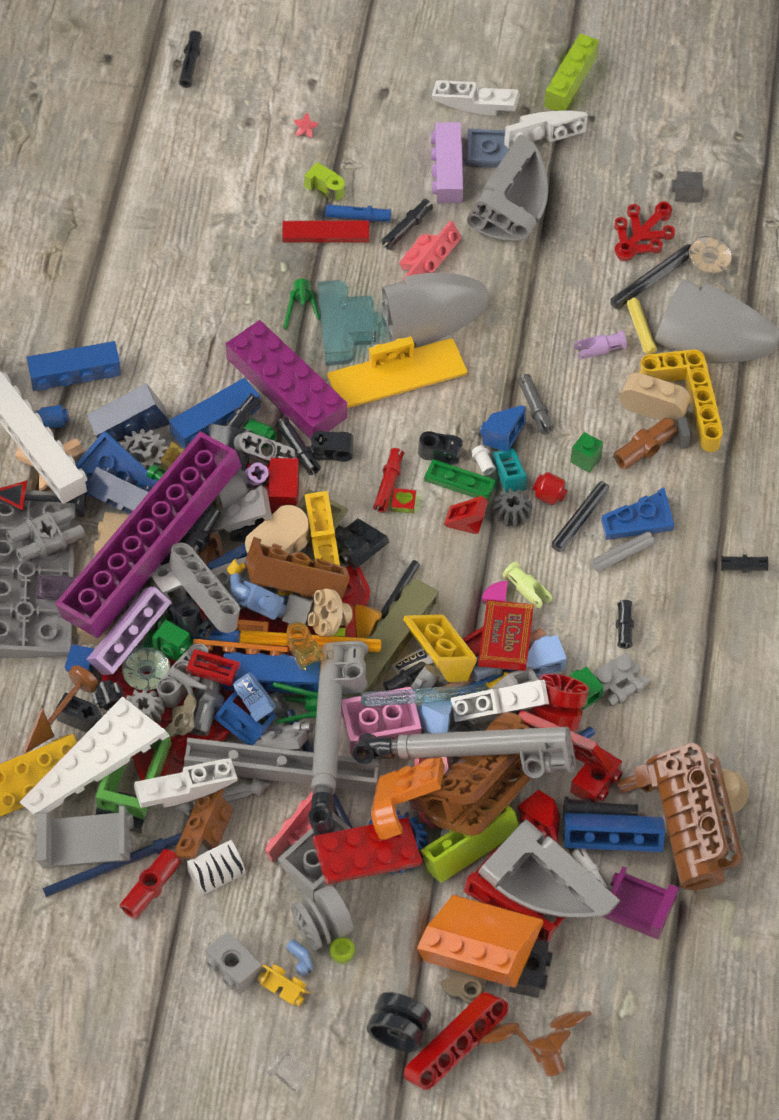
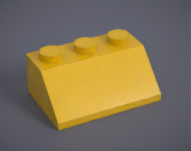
[403,614,477,682]

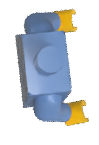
[227,559,293,620]

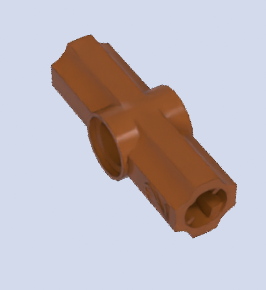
[613,418,678,469]

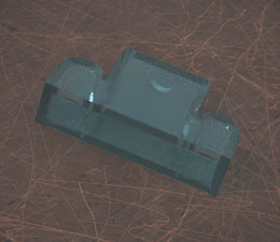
[318,280,380,366]

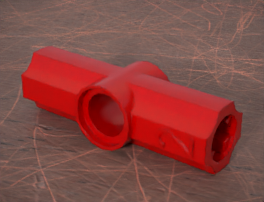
[119,849,182,919]

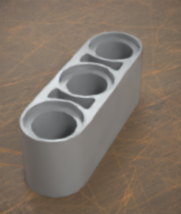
[157,644,211,708]

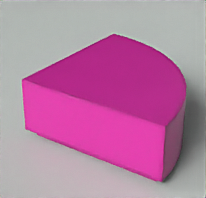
[482,581,508,603]

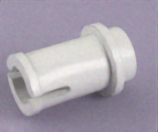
[472,445,496,476]

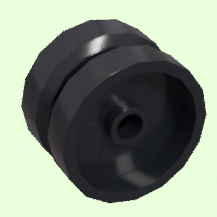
[367,992,431,1052]

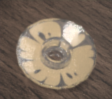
[689,236,732,273]

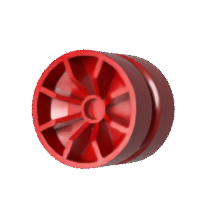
[530,673,589,731]

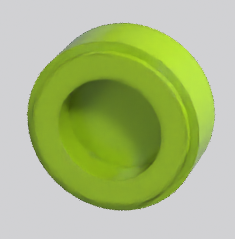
[330,937,355,964]

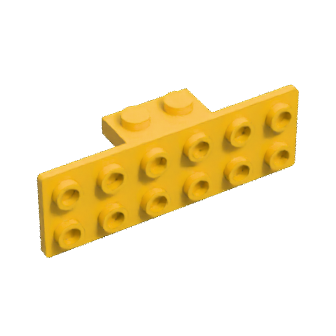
[327,336,467,409]

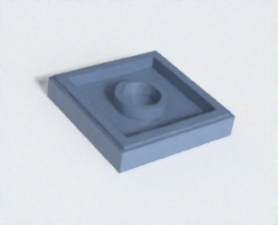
[466,129,509,168]

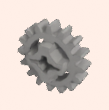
[120,429,168,469]

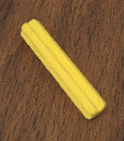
[627,298,657,355]

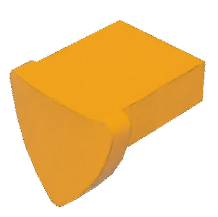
[355,604,382,638]

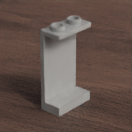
[37,806,134,868]

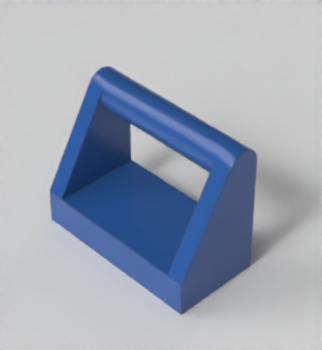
[214,690,277,746]

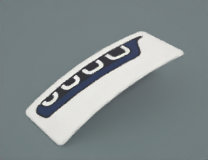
[392,649,433,674]

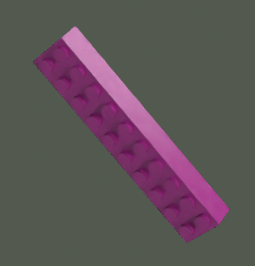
[55,431,242,639]

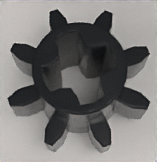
[92,680,124,711]

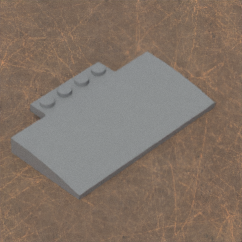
[0,490,75,658]

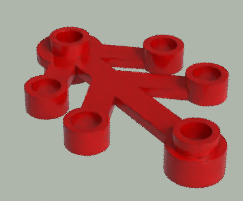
[614,201,675,261]

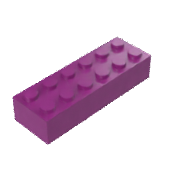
[225,320,347,440]

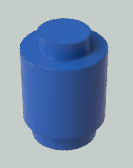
[35,405,69,429]

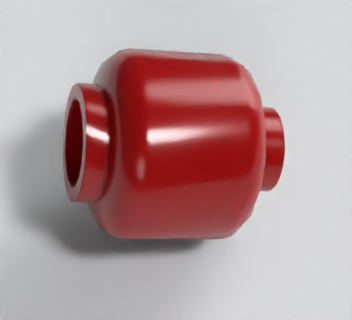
[532,472,568,506]

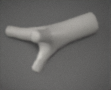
[169,668,207,696]

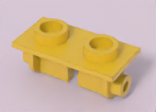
[257,963,311,1007]

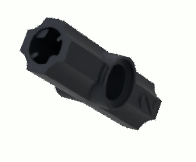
[180,505,220,555]

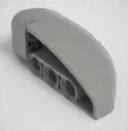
[467,134,548,241]
[382,272,489,347]
[478,820,620,919]

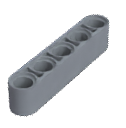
[169,543,240,633]

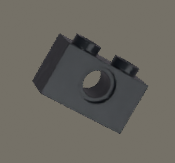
[509,940,553,998]

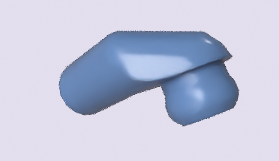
[287,940,313,976]

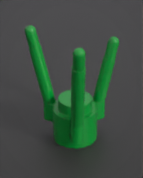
[283,278,320,329]
[273,682,318,724]

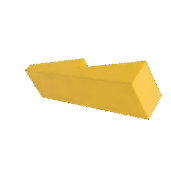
[305,491,340,565]

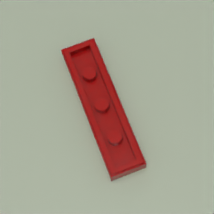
[282,221,369,242]

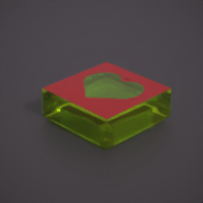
[391,488,417,514]

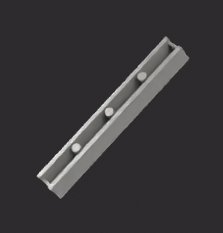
[184,738,380,793]

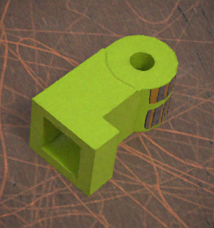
[304,162,345,201]

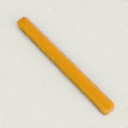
[239,630,381,652]

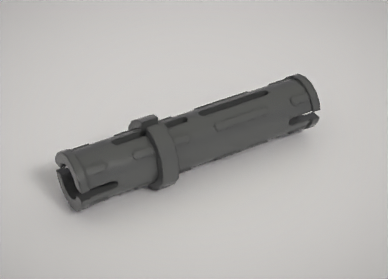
[517,374,554,435]

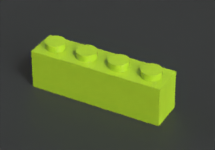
[544,33,599,111]
[420,805,519,883]

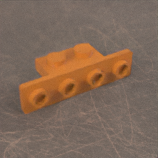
[193,620,290,656]

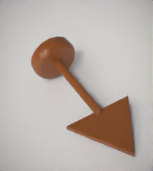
[22,665,99,754]

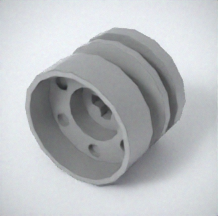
[291,885,354,951]

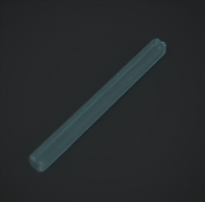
[361,685,489,707]

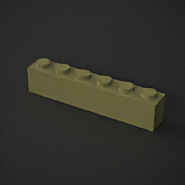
[342,578,439,698]

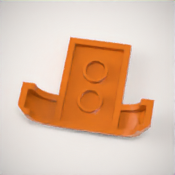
[371,757,445,840]

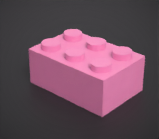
[341,687,422,755]

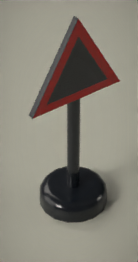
[0,480,87,517]

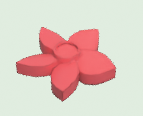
[293,113,319,138]

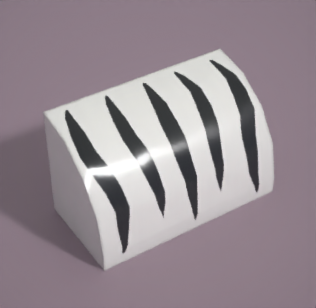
[187,840,246,896]

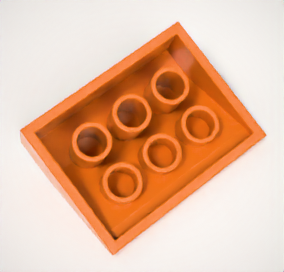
[417,895,544,988]

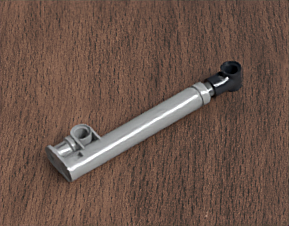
[308,641,368,836]
[352,727,575,778]

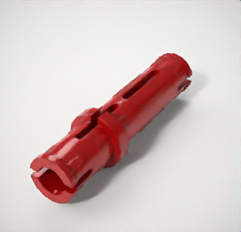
[373,448,404,513]

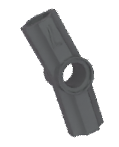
[190,662,224,737]

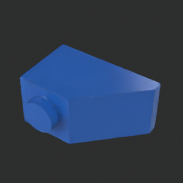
[480,405,526,452]

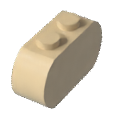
[619,373,691,424]
[245,505,311,554]

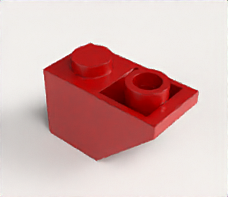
[517,789,560,843]

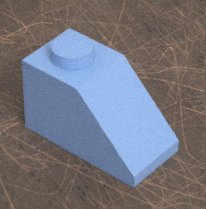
[526,635,566,678]
[417,697,452,733]

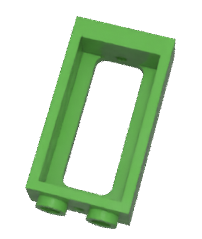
[96,730,171,820]

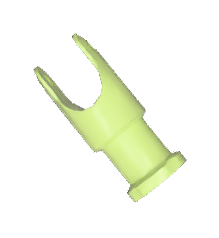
[502,561,552,608]

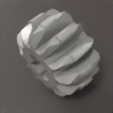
[126,688,165,723]

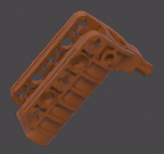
[409,712,538,836]
[617,743,742,890]

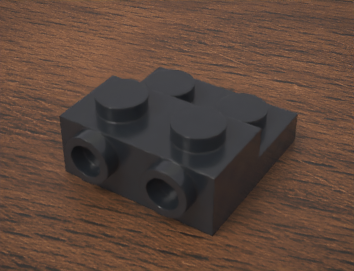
[335,518,390,570]

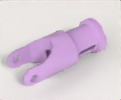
[574,330,627,359]
[245,463,268,488]

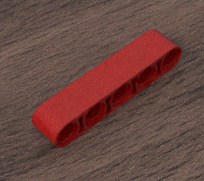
[404,992,509,1090]

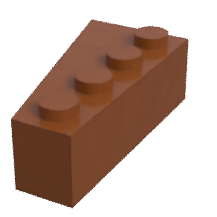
[245,537,350,601]

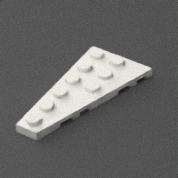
[20,697,170,818]

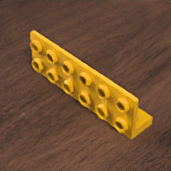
[0,734,77,817]

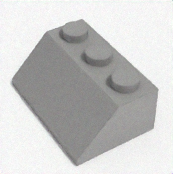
[278,813,351,903]

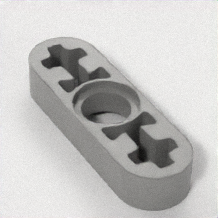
[234,432,297,463]

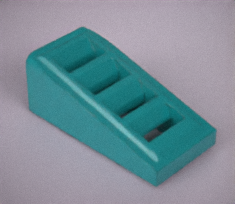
[492,448,527,493]

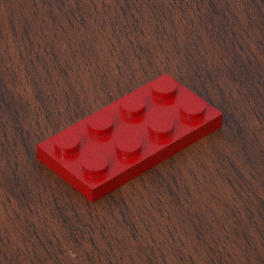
[313,817,422,885]

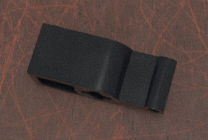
[55,692,103,733]

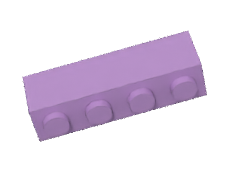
[431,122,463,203]
[86,586,172,675]

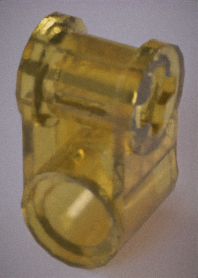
[287,622,324,671]

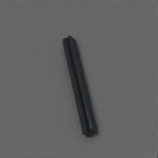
[610,244,695,309]

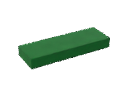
[424,459,497,502]

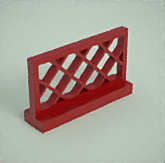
[464,845,565,942]

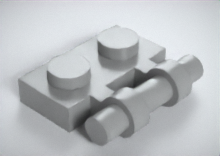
[592,652,650,706]
[254,721,313,750]

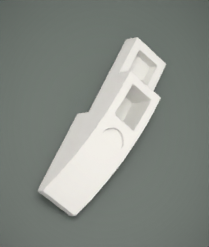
[432,80,520,116]
[504,111,588,149]
[451,680,549,722]
[134,758,237,808]

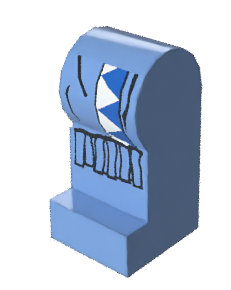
[233,672,277,722]

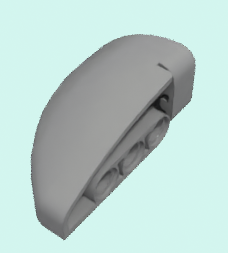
[655,279,779,363]

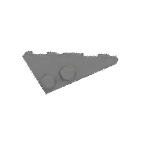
[210,485,272,534]

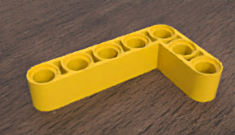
[639,350,723,452]

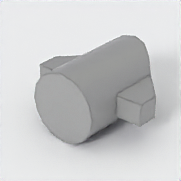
[410,664,441,697]

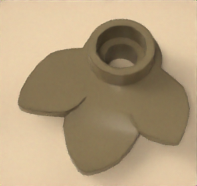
[164,694,196,738]
[440,969,488,1004]

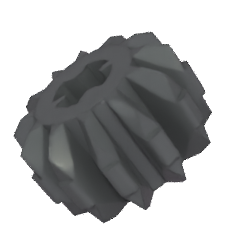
[493,488,532,528]

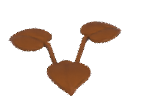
[477,1011,592,1077]

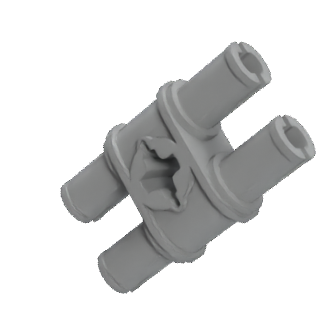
[6,506,85,563]

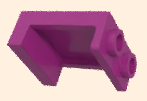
[603,866,679,940]

